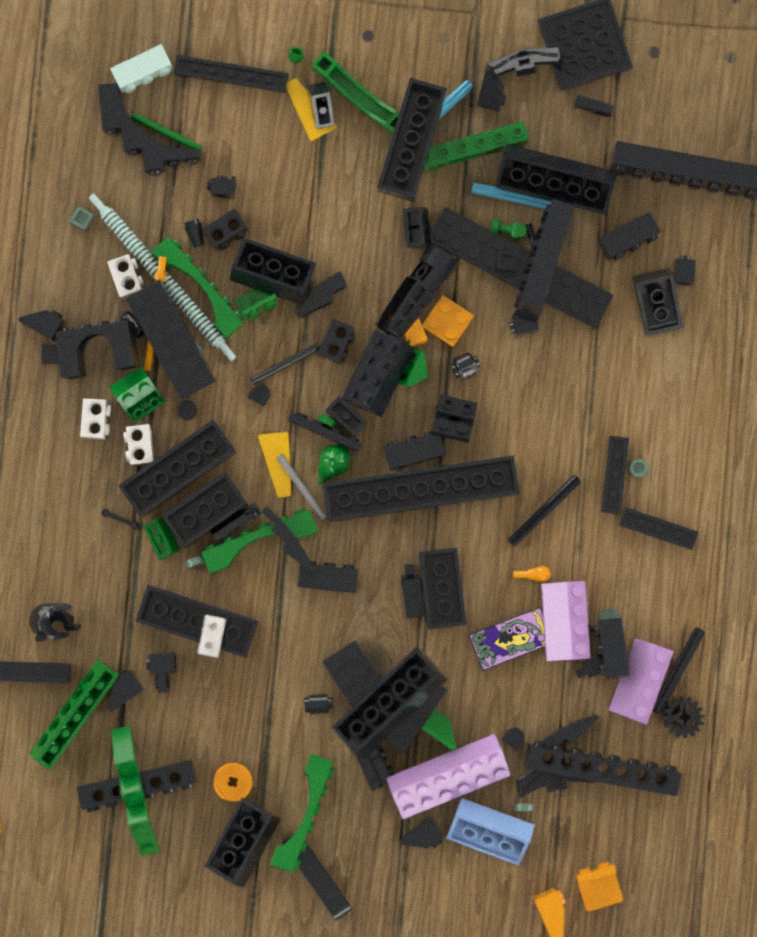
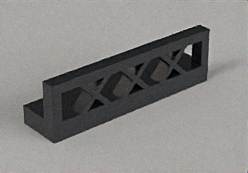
[0,661,71,683]

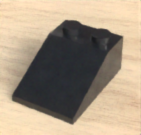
[632,268,683,336]

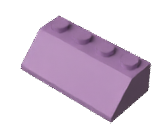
[541,581,590,661]
[609,638,674,724]

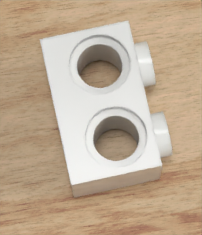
[107,254,145,300]
[80,398,111,440]
[123,424,155,466]
[198,615,226,657]

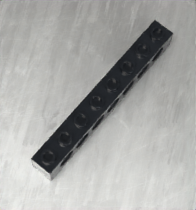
[523,741,682,796]

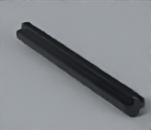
[508,475,581,547]
[652,627,705,715]

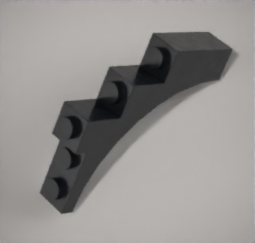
[98,83,202,176]

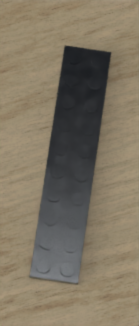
[431,207,613,329]

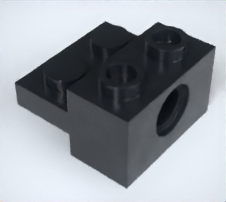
[431,394,478,443]
[146,653,177,693]

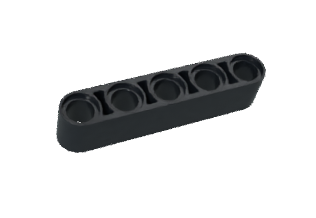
[282,833,352,921]

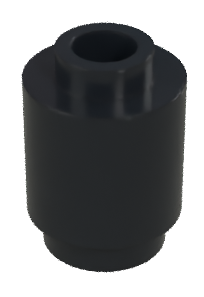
[304,694,332,714]

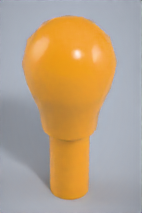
[513,566,551,583]

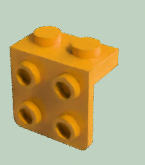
[575,862,623,911]

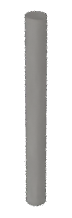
[276,454,327,520]

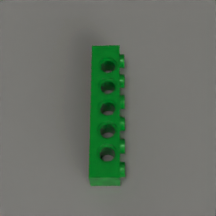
[423,121,529,173]
[29,659,119,770]

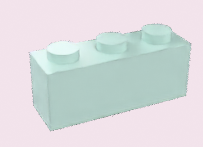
[110,44,173,93]

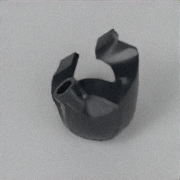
[29,603,81,642]

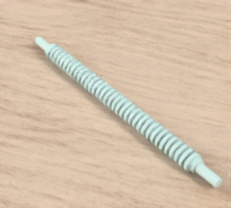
[89,194,237,362]

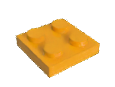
[422,295,474,348]

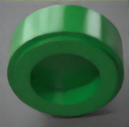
[317,414,337,428]

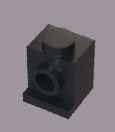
[207,176,236,199]

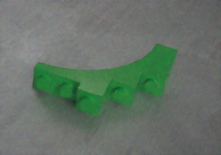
[111,726,160,856]

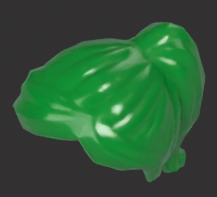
[317,444,350,484]

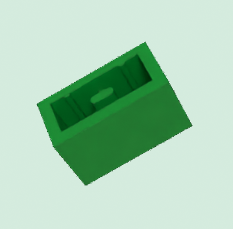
[109,365,165,423]

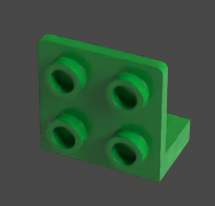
[234,289,278,321]

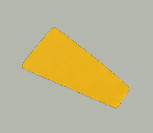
[287,78,337,141]
[258,432,291,498]

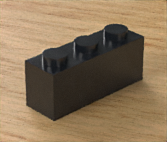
[598,212,661,261]
[384,431,446,471]
[298,561,358,593]
[594,617,630,680]

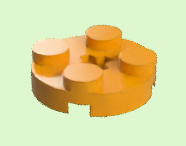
[214,762,253,801]

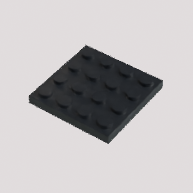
[537,0,633,91]

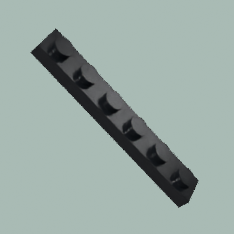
[174,55,289,93]

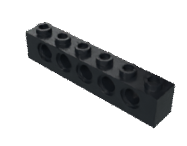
[77,760,197,812]

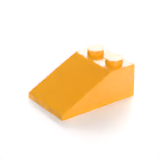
[533,887,566,937]

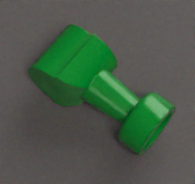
[490,219,527,241]

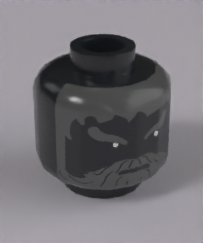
[451,352,481,380]

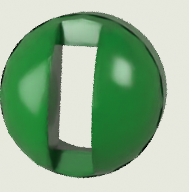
[288,47,304,64]

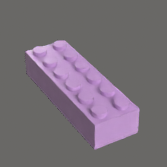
[386,734,511,819]

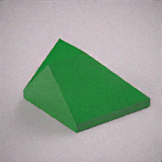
[398,349,428,387]
[421,709,456,751]

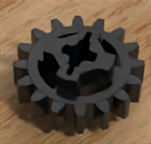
[662,696,705,738]

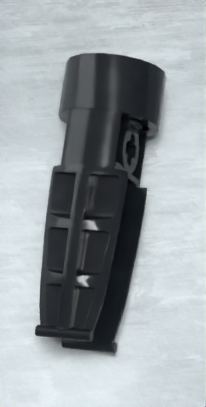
[375,244,458,340]

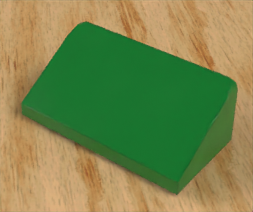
[143,517,180,560]

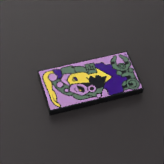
[469,607,545,671]

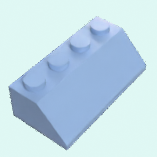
[446,798,534,866]

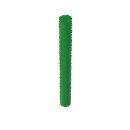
[132,113,202,151]

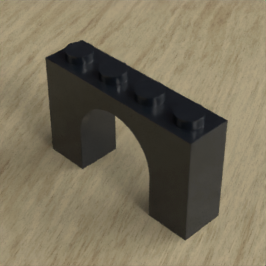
[56,318,140,379]

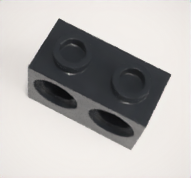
[403,207,431,248]
[202,208,248,251]
[318,319,356,365]

